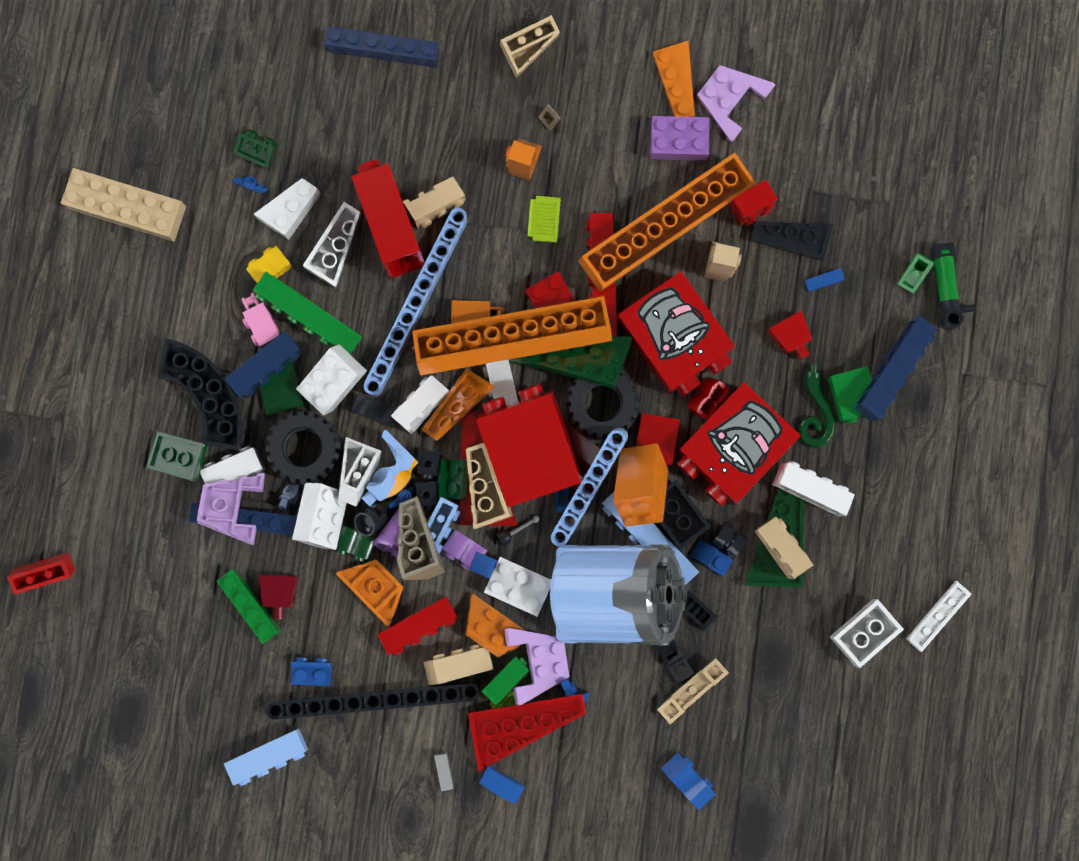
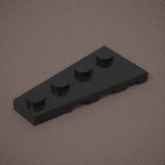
[750,221,833,261]

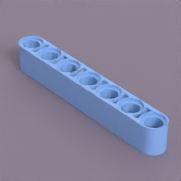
[551,428,628,546]

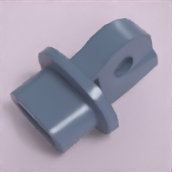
[278,484,302,513]

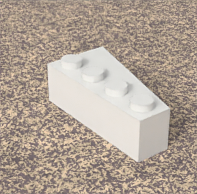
[303,202,360,289]

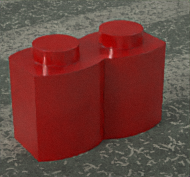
[686,378,729,419]

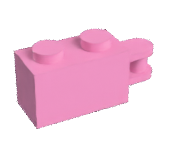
[242,293,281,349]

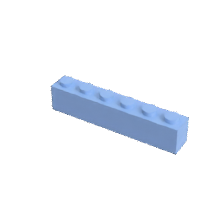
[602,492,699,585]

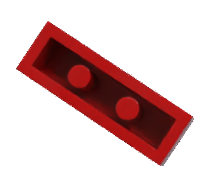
[7,552,76,595]

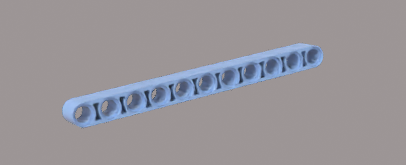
[364,208,467,397]

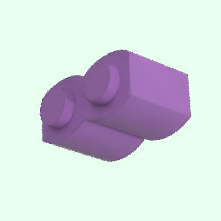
[442,530,488,571]

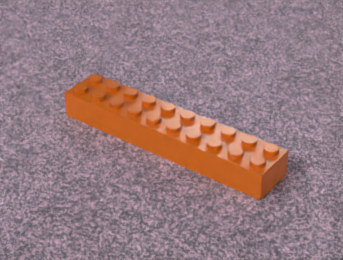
[578,153,756,292]
[413,296,612,375]

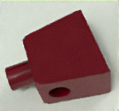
[259,575,299,619]

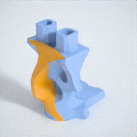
[362,430,418,506]

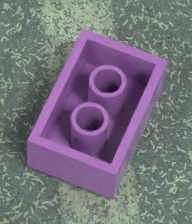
[650,116,709,161]

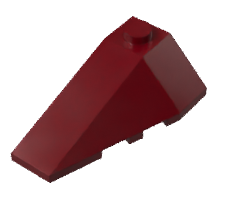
[563,420,618,491]

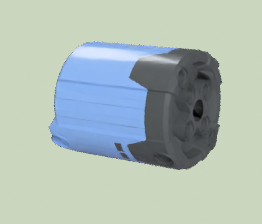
[550,544,687,645]

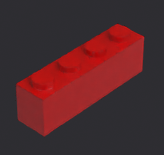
[377,597,458,656]

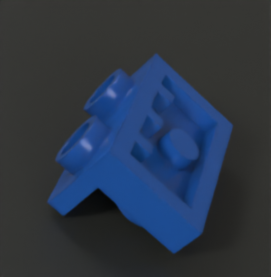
[291,657,332,686]

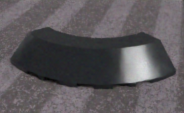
[157,338,242,451]

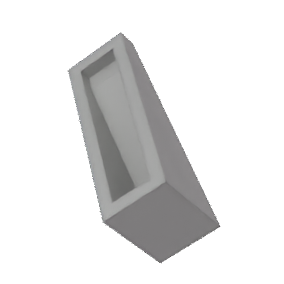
[434,752,454,791]

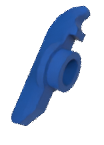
[232,176,267,193]
[388,486,417,508]

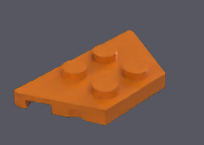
[336,559,404,627]
[466,594,525,657]

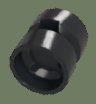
[354,504,390,536]
[711,522,748,558]

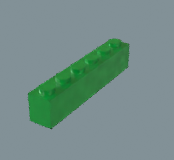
[253,271,362,355]

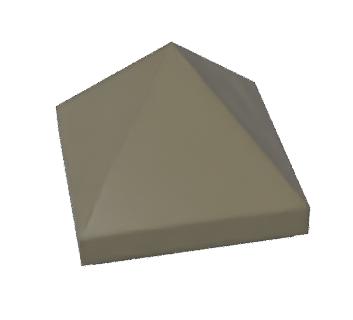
[538,104,561,131]

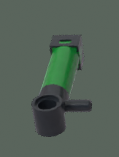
[930,242,976,331]

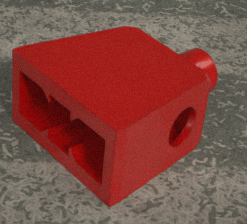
[767,311,812,360]

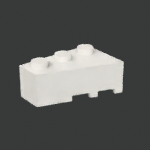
[254,178,321,240]
[338,437,381,506]

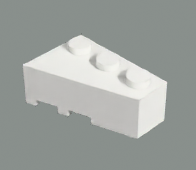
[391,375,449,435]

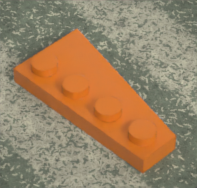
[653,40,695,117]

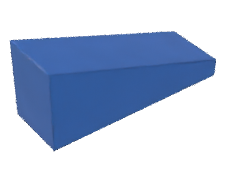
[805,268,845,292]
[555,488,568,513]

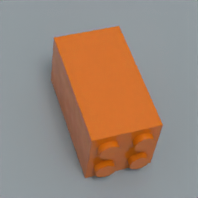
[613,444,668,527]

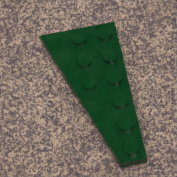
[509,336,632,388]
[744,488,804,587]

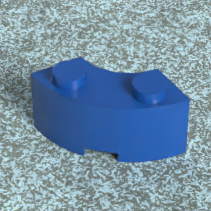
[661,753,716,810]

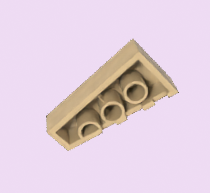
[704,241,742,282]
[466,443,513,529]

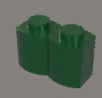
[335,525,376,562]

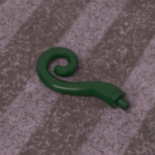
[798,365,835,448]

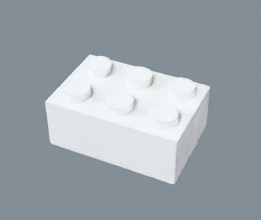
[297,344,367,416]
[292,483,347,550]
[484,557,551,617]
[830,599,904,668]

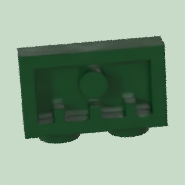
[233,129,279,168]
[437,459,468,499]

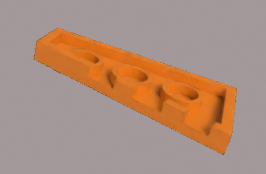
[421,368,494,441]

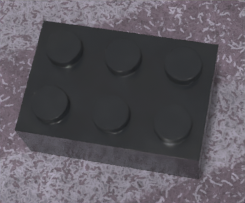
[658,480,711,550]

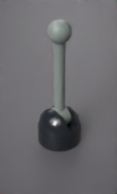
[496,515,540,547]

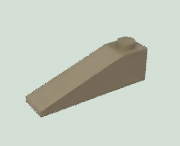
[397,497,445,580]

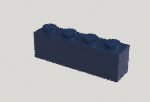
[225,331,302,399]

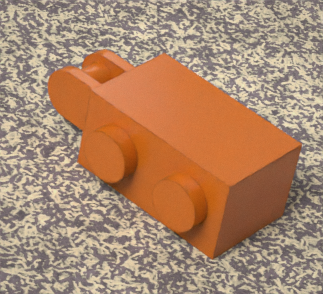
[451,300,506,324]

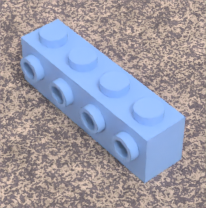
[428,497,461,554]
[224,728,308,786]

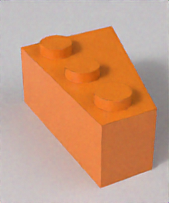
[505,139,542,181]

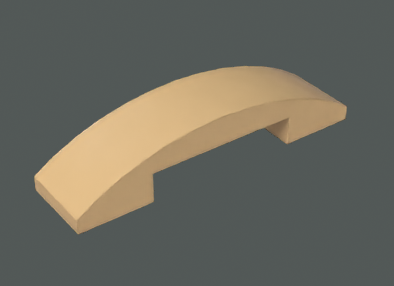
[657,658,729,724]

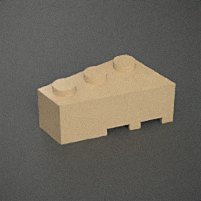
[500,15,560,78]
[403,177,466,229]
[755,517,813,579]
[423,644,493,685]

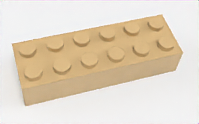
[61,168,186,242]

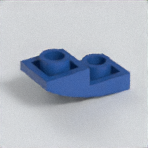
[479,766,525,804]

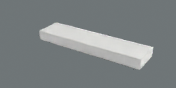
[906,581,971,652]

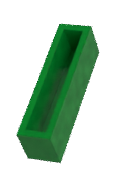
[217,569,282,644]

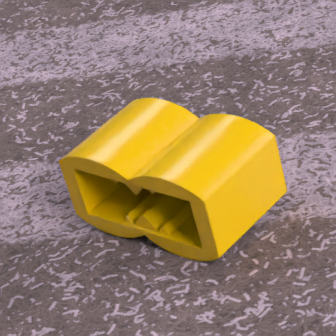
[246,246,292,283]

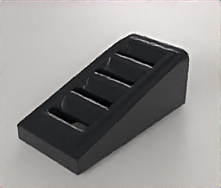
[684,590,719,632]

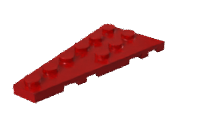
[468,693,586,772]

